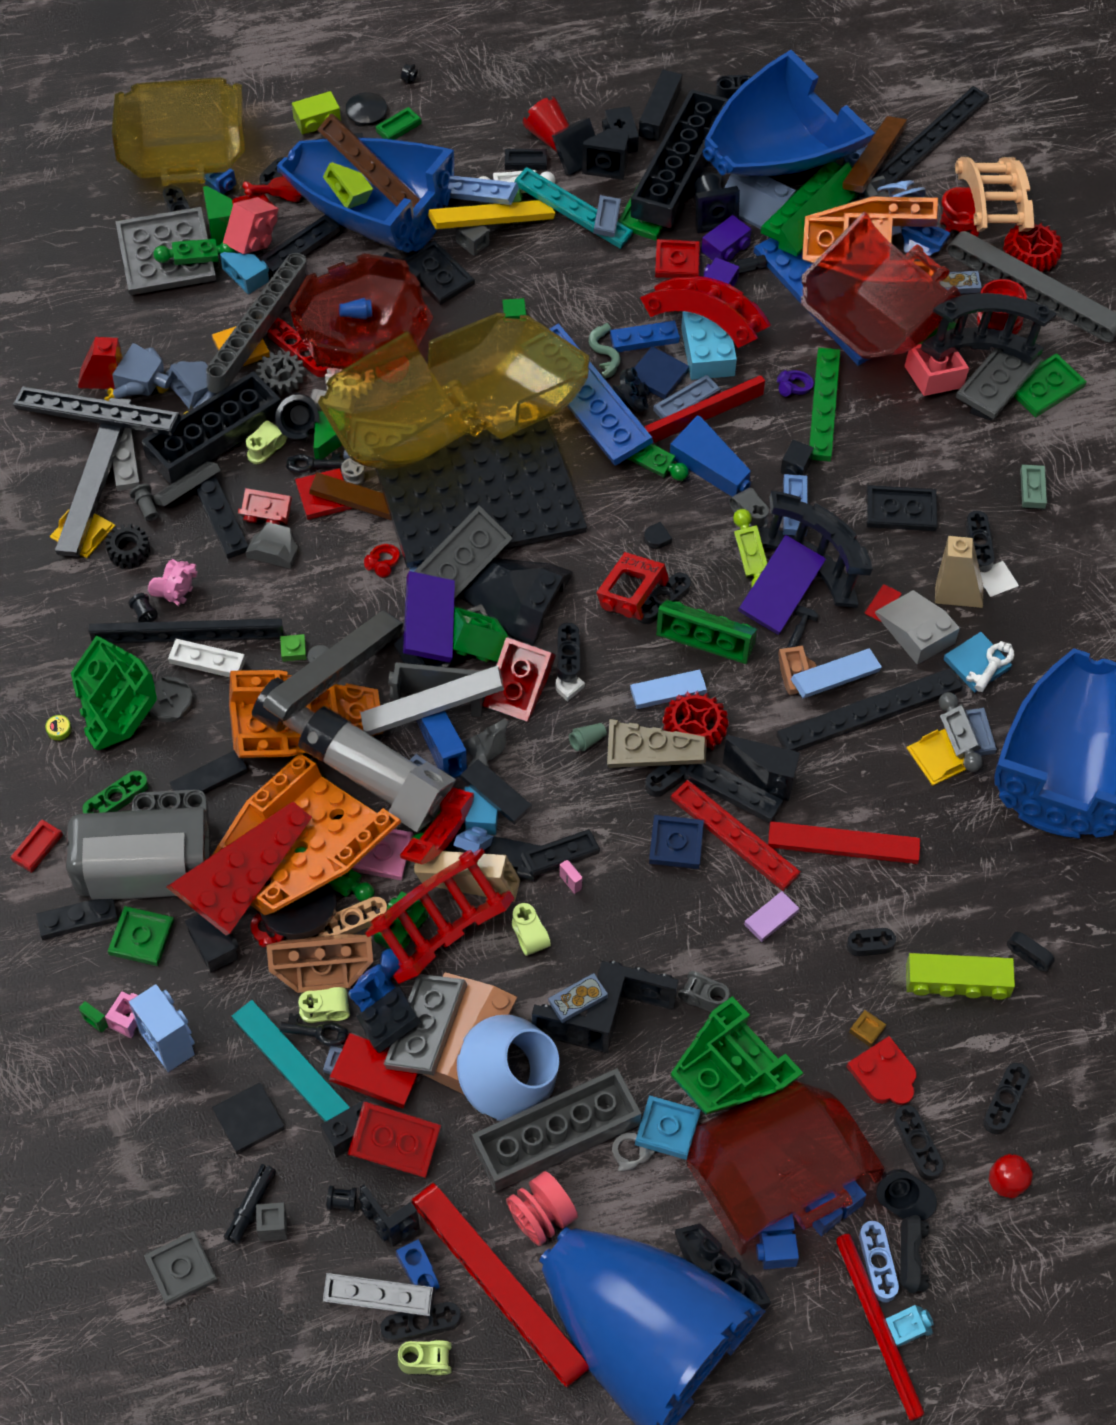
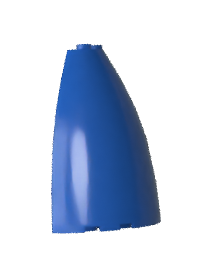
[703,50,875,176]
[277,138,454,252]
[994,648,1116,838]
[539,1227,766,1425]

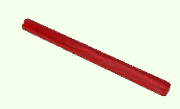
[836,1234,924,1421]

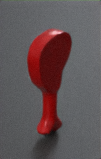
[242,176,303,202]

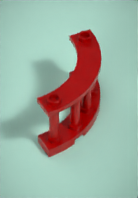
[640,276,771,348]
[365,848,515,984]

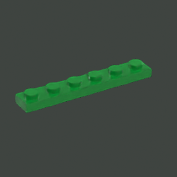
[809,347,840,462]

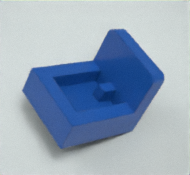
[203,166,236,194]

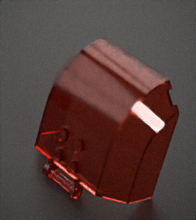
[801,211,961,359]
[686,1080,885,1255]

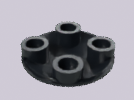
[346,92,387,127]

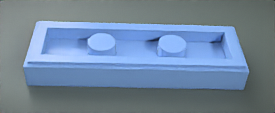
[630,670,707,709]

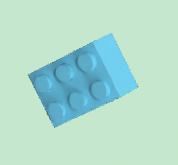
[681,311,737,380]

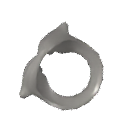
[612,1133,655,1171]

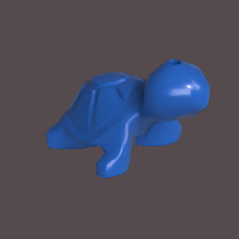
[348,949,400,1013]

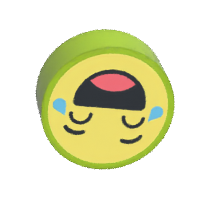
[45,715,71,740]

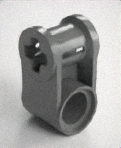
[729,488,769,529]
[678,971,730,1012]

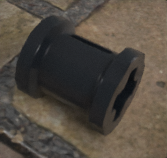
[128,593,158,622]
[326,1185,357,1212]

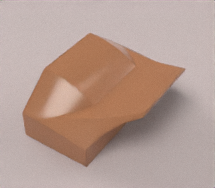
[779,646,816,695]

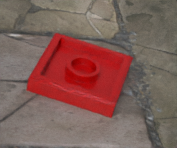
[655,239,700,278]
[295,468,352,520]

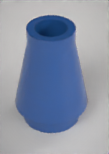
[339,298,372,320]

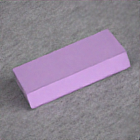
[744,891,799,942]

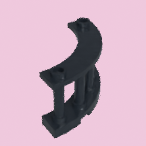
[920,293,1057,364]
[758,491,873,608]

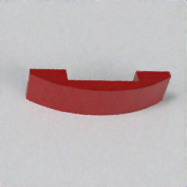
[400,787,474,865]

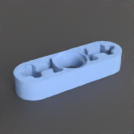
[859,1221,899,1302]

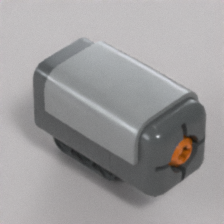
[66,790,211,900]

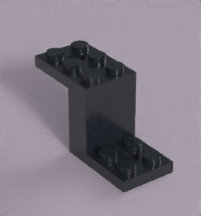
[532,961,679,1054]

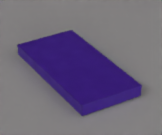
[738,535,826,635]
[403,571,455,662]

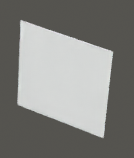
[980,561,1019,597]

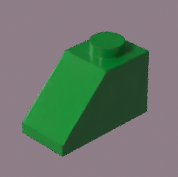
[314,411,349,460]

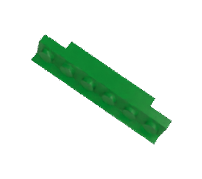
[761,162,859,257]

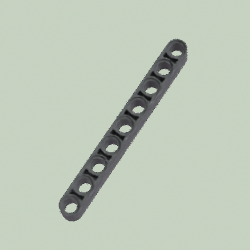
[947,231,1116,342]
[206,253,306,393]
[263,610,404,721]

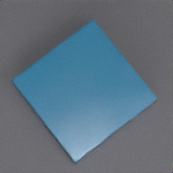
[943,632,1012,693]
[635,1095,701,1160]

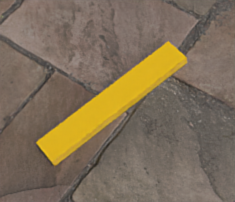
[428,200,555,229]

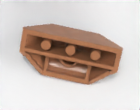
[266,934,373,993]

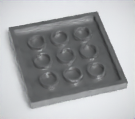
[115,207,216,295]

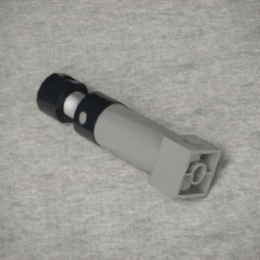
[252,677,456,832]

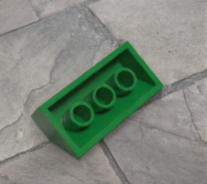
[656,600,757,664]

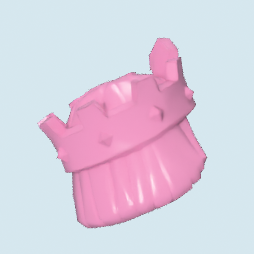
[148,559,197,606]

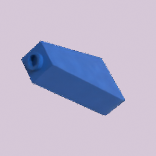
[670,415,751,496]
[416,710,467,779]

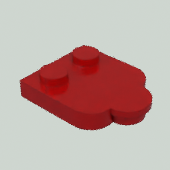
[846,1036,916,1105]

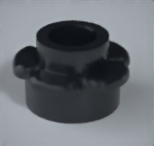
[401,63,418,84]

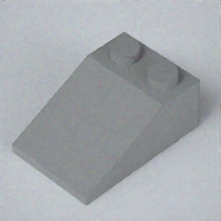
[875,590,960,665]

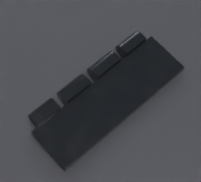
[443,829,541,881]

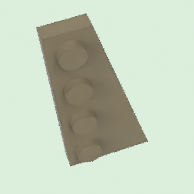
[607,719,707,768]

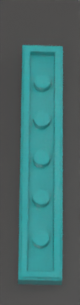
[514,167,633,249]
[232,1000,350,1122]

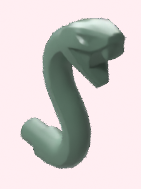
[588,323,620,379]

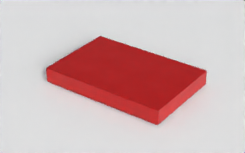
[329,1033,419,1109]
[348,1102,441,1178]

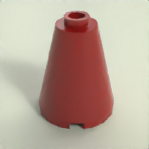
[523,97,569,153]

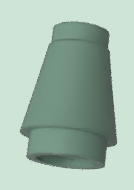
[569,723,607,751]

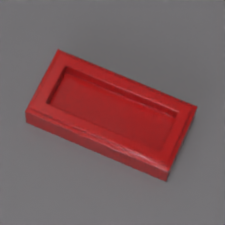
[10,820,63,873]

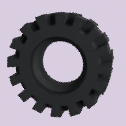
[105,524,150,569]

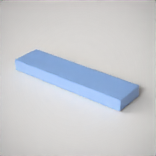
[791,648,882,698]

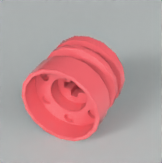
[506,1171,578,1246]

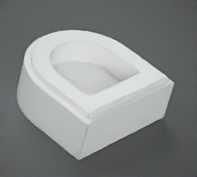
[556,677,585,702]

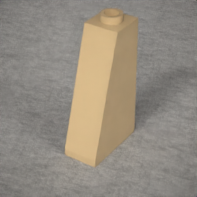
[935,536,983,608]
[414,851,520,902]

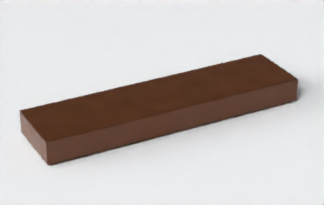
[309,472,391,520]

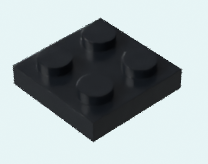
[356,985,421,1053]

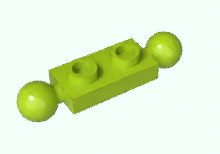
[733,509,767,587]

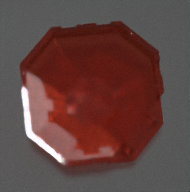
[289,253,434,373]

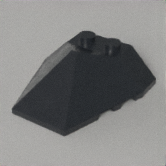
[458,558,572,646]

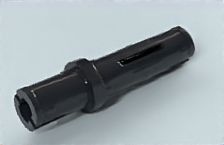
[223,1164,276,1245]

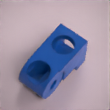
[396,1239,440,1290]

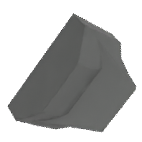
[246,522,299,569]

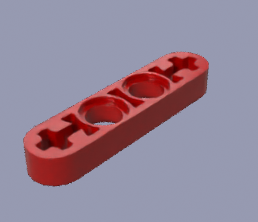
[267,318,331,378]

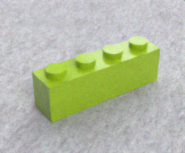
[906,953,1015,999]

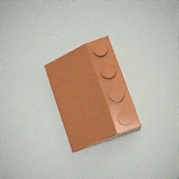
[423,972,517,1095]

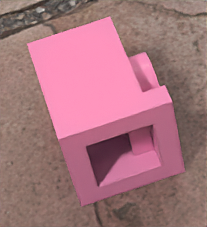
[105,991,138,1038]

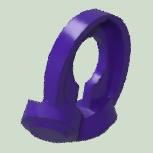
[777,370,814,396]

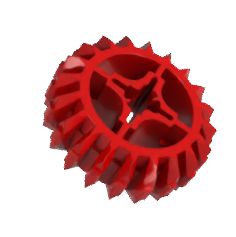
[1003,222,1063,272]
[662,690,729,751]

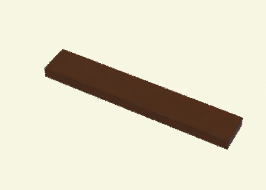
[317,114,420,208]
[843,116,907,193]

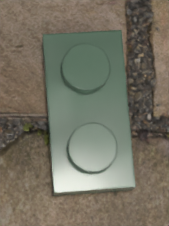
[1020,465,1047,509]

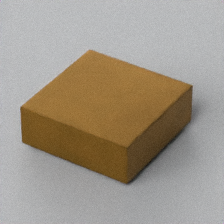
[849,1010,886,1047]

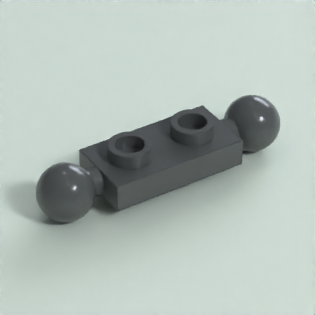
[939,692,983,772]

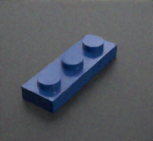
[610,320,680,352]

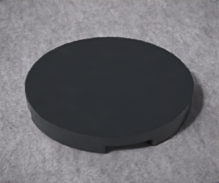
[260,883,337,940]

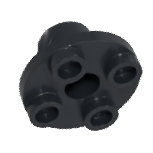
[612,367,649,413]

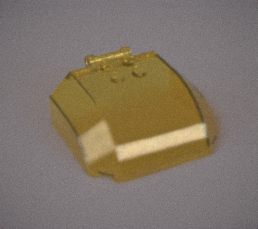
[112,77,245,186]
[428,313,589,439]
[318,332,477,469]

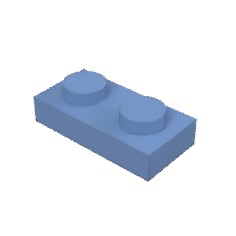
[453,827,493,852]

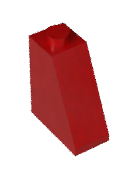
[78,337,123,389]

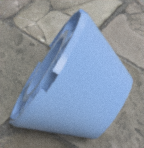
[457,1015,559,1121]

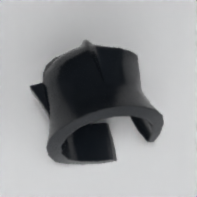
[275,393,319,439]

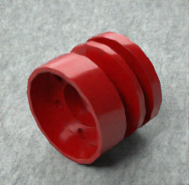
[977,279,1027,335]

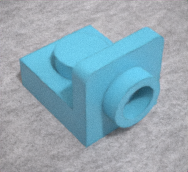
[886,1305,934,1346]

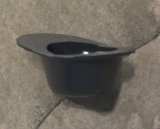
[876,1169,937,1221]

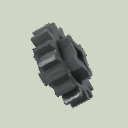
[256,350,305,395]

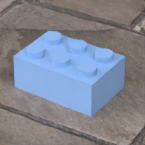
[129,984,195,1072]

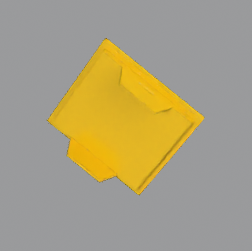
[50,509,116,558]
[906,729,966,786]

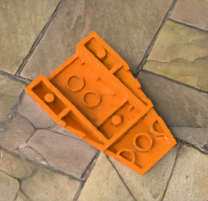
[229,670,384,758]

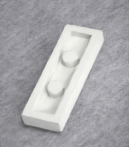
[168,639,246,677]

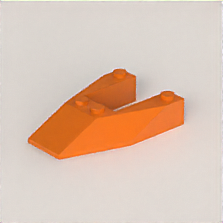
[802,197,938,291]

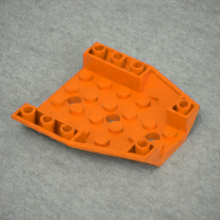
[212,754,401,915]

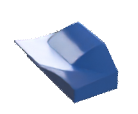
[902,226,950,261]

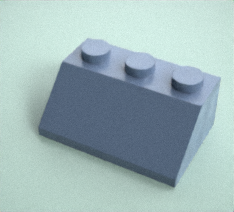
[725,174,796,229]

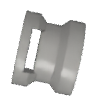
[341,458,365,486]

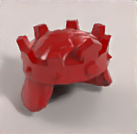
[940,187,979,237]

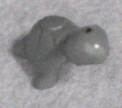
[462,718,509,769]

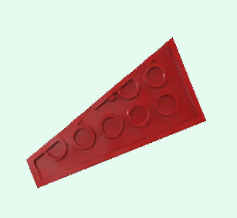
[166,802,312,935]

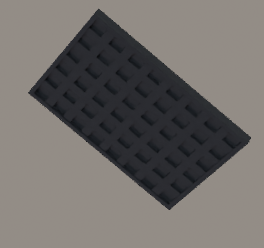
[371,418,587,568]

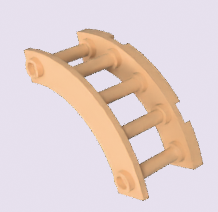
[955,157,1034,232]

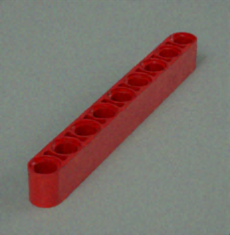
[411,1183,589,1387]

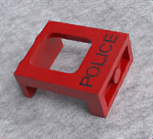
[596,552,669,620]

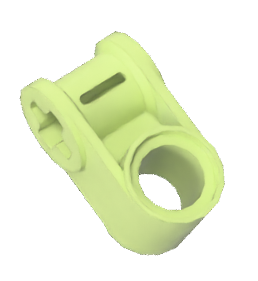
[246,421,287,464]
[512,903,551,956]
[298,987,350,1023]
[398,1340,452,1375]

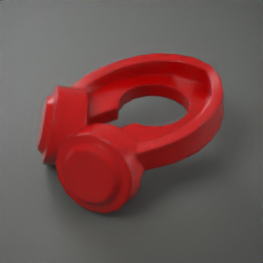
[364,544,400,577]
[250,913,285,948]

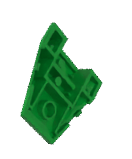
[71,636,157,750]
[670,996,803,1115]

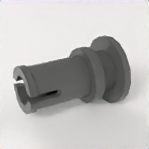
[129,484,159,521]

